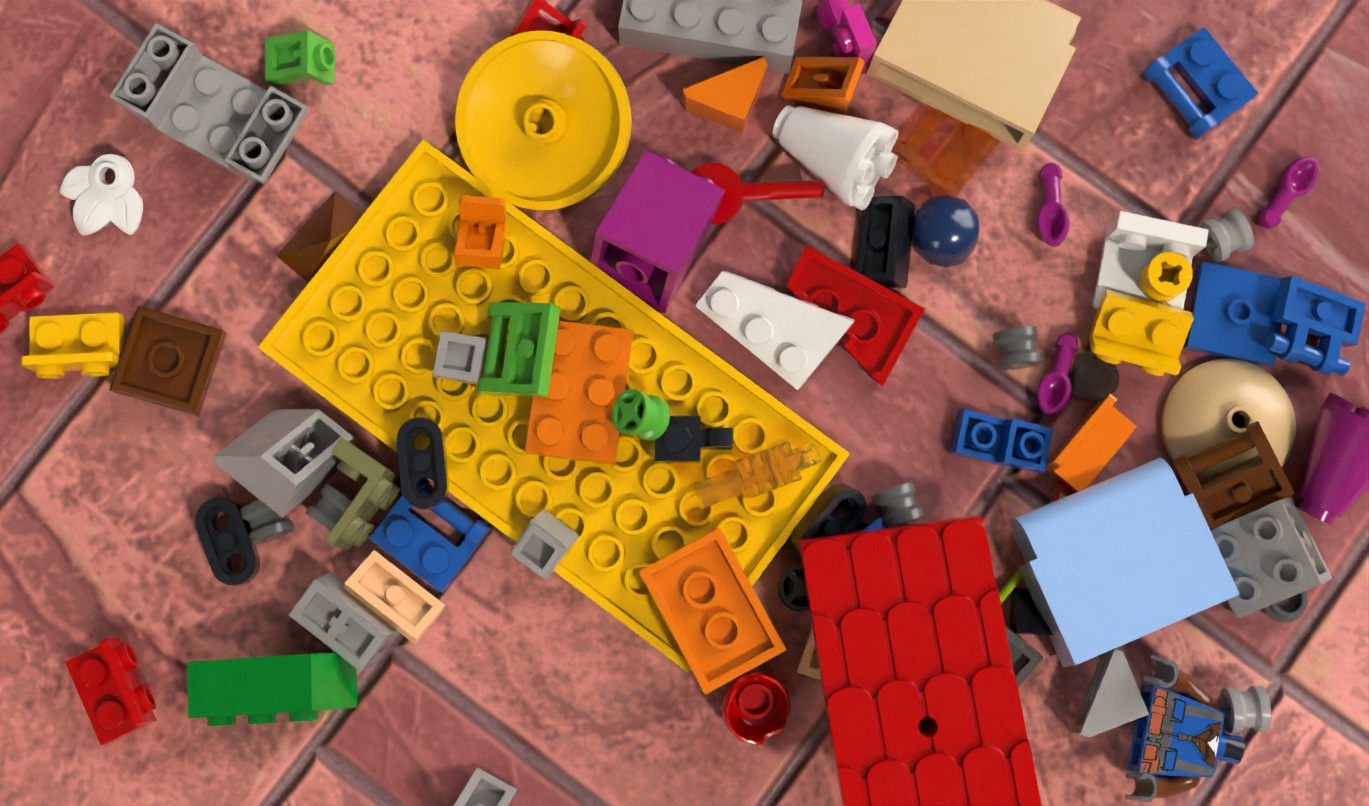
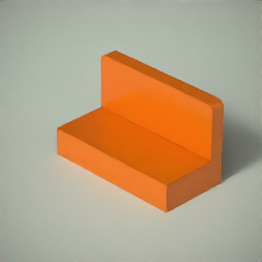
[1046,393,1137,493]

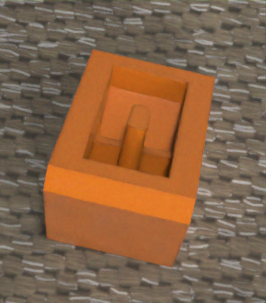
[683,57,768,133]
[781,57,865,115]

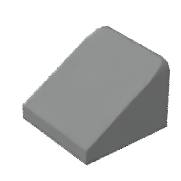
[510,510,579,581]

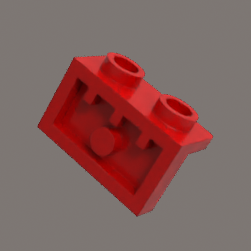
[0,243,54,334]
[65,637,157,746]

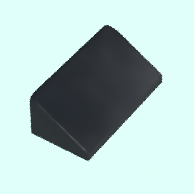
[855,196,915,288]

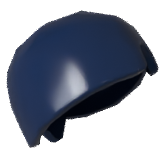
[913,195,980,268]

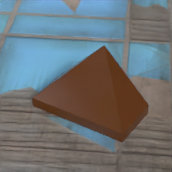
[276,191,363,283]

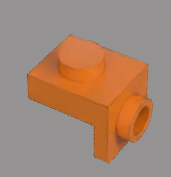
[454,195,507,269]

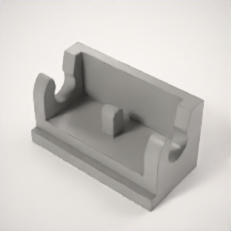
[289,572,398,672]

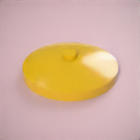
[455,31,632,210]

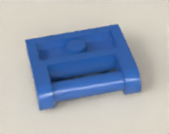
[1142,26,1258,140]
[369,479,491,593]

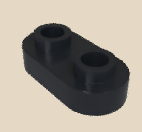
[397,417,449,510]
[789,483,866,561]
[195,497,260,586]

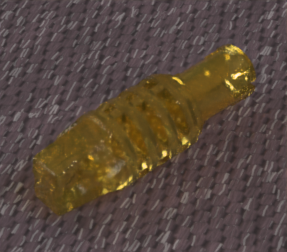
[694,442,821,508]

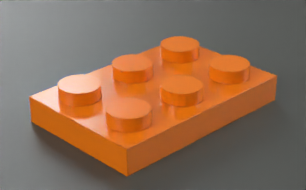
[525,321,633,466]
[639,527,786,695]

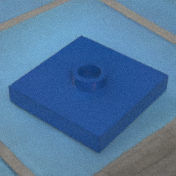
[1183,261,1282,367]

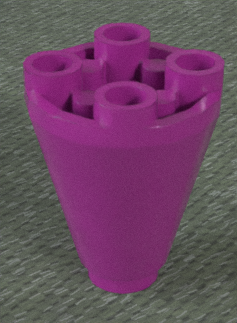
[1298,392,1369,525]

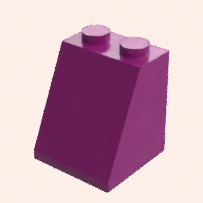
[590,150,725,313]

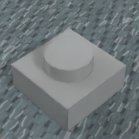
[433,331,487,385]

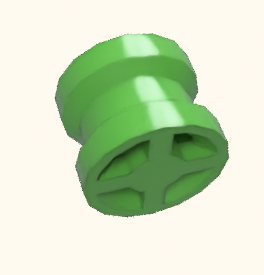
[612,389,670,441]

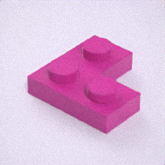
[815,0,877,76]

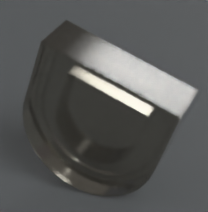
[1070,353,1119,402]

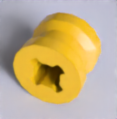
[1139,252,1192,302]

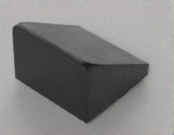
[1010,588,1053,636]

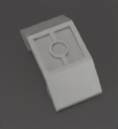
[109,23,310,184]

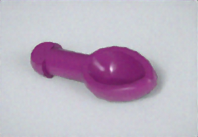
[1257,156,1318,229]
[1037,163,1070,247]
[1037,333,1078,417]

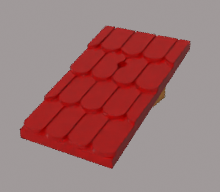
[798,515,1042,806]

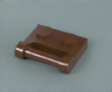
[1173,421,1295,531]

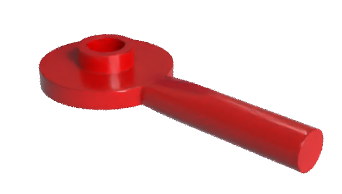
[691,163,824,225]

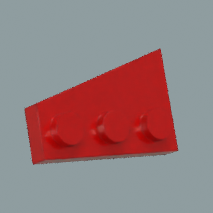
[786,246,925,387]

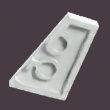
[695,271,855,390]

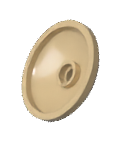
[1161,359,1296,482]

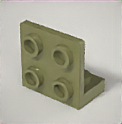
[325,437,400,551]

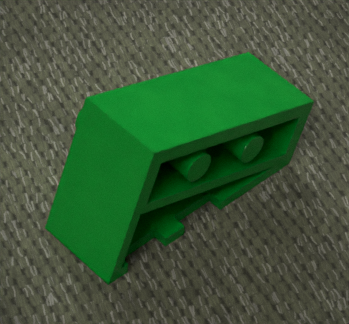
[187,653,358,726]

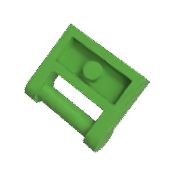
[476,302,561,397]

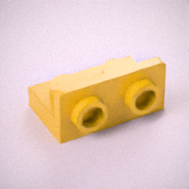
[1088,289,1194,376]
[21,313,124,379]

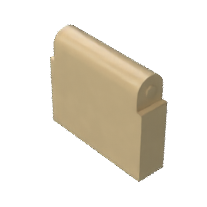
[866,0,1081,151]

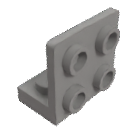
[1211,497,1333,618]

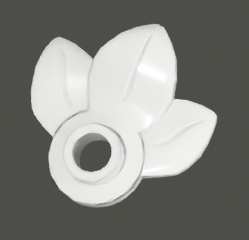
[60,154,143,236]

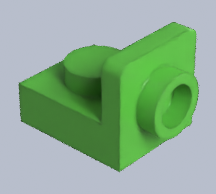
[265,30,336,85]

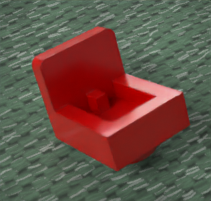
[510,0,587,41]

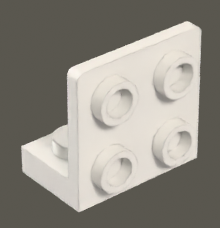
[1092,211,1209,310]

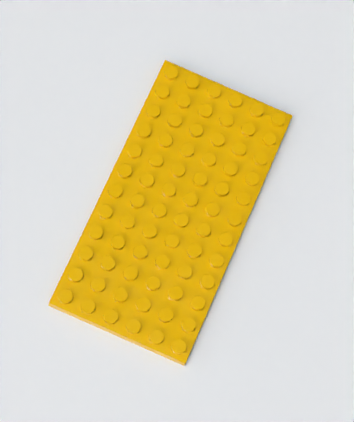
[258,139,850,673]

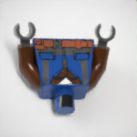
[1125,656,1245,802]

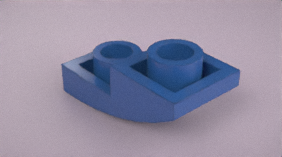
[949,409,1053,473]

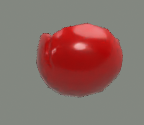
[721,670,791,746]

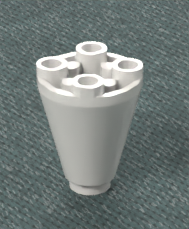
[773,105,899,210]

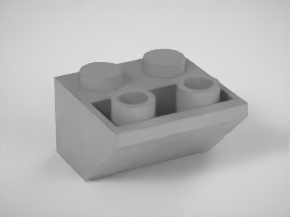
[212,409,354,518]

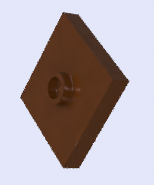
[109,306,226,417]

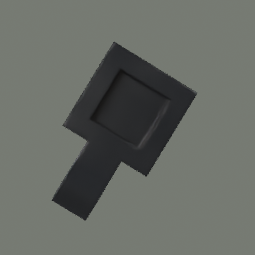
[655,416,733,463]

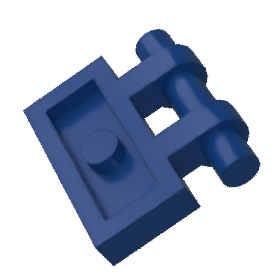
[1264,276,1366,376]

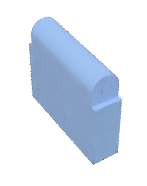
[1011,458,1240,667]

